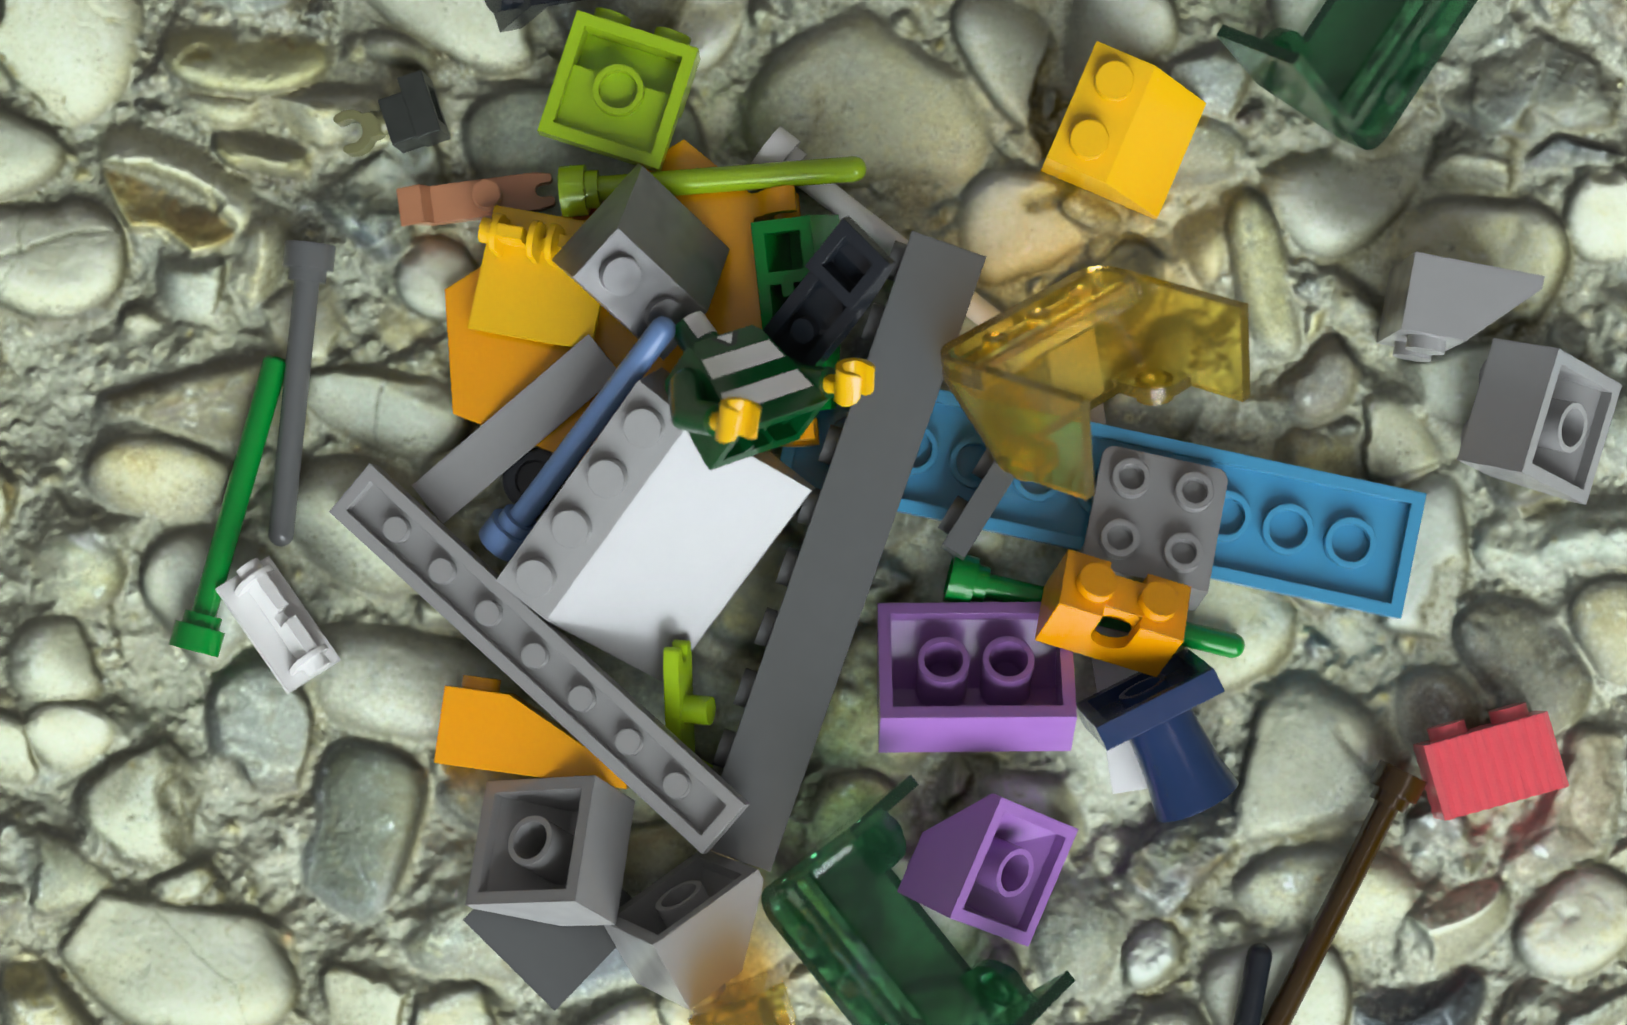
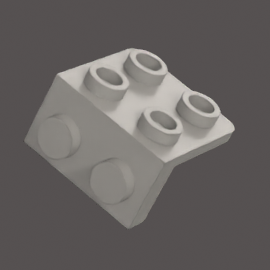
[1080,446,1228,611]

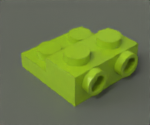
[537,7,700,172]

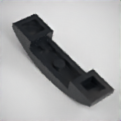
[763,216,895,366]

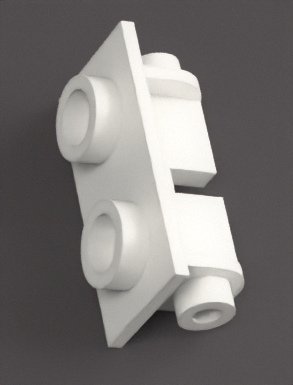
[215,556,341,694]

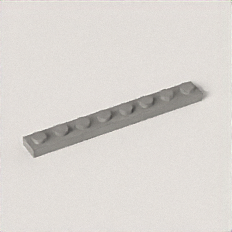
[329,463,750,854]

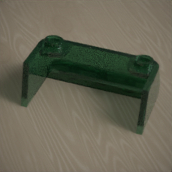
[1216,0,1478,150]
[761,774,1076,1025]

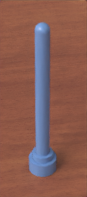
[479,316,676,562]

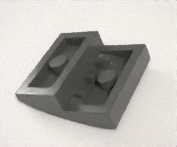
[463,888,632,1011]

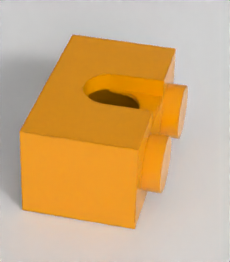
[1035,549,1191,677]

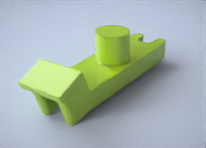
[663,639,716,769]

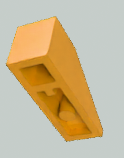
[434,675,629,789]

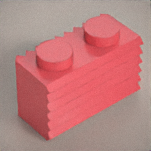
[1413,702,1569,821]

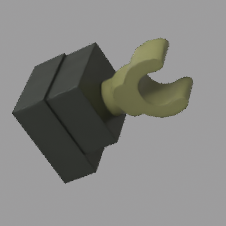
[333,70,451,157]

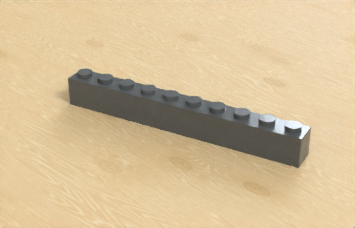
[710,231,986,872]

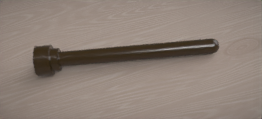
[1262,759,1427,1025]

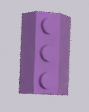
[877,602,1077,753]

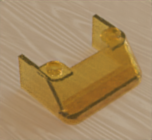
[940,266,1251,500]

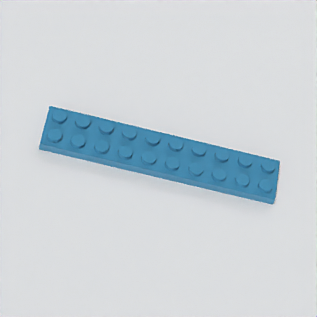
[780,389,1427,619]

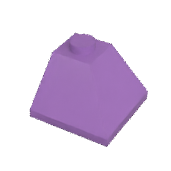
[897,793,1079,947]

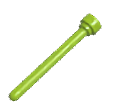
[558,156,867,217]

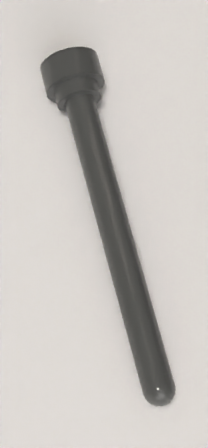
[268,240,336,547]

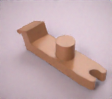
[396,172,556,227]

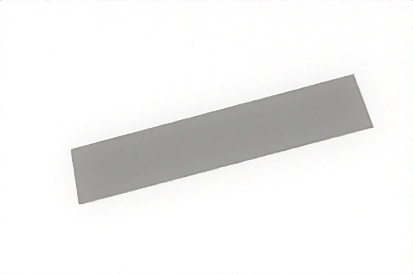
[412,334,617,524]

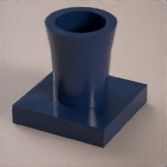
[1076,648,1239,823]

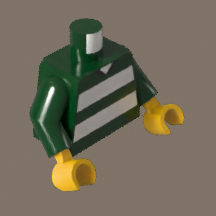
[665,311,875,470]

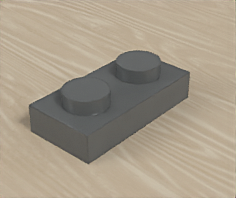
[938,433,1033,561]

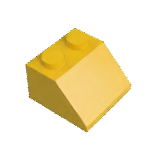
[1041,41,1206,220]

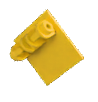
[467,205,601,348]

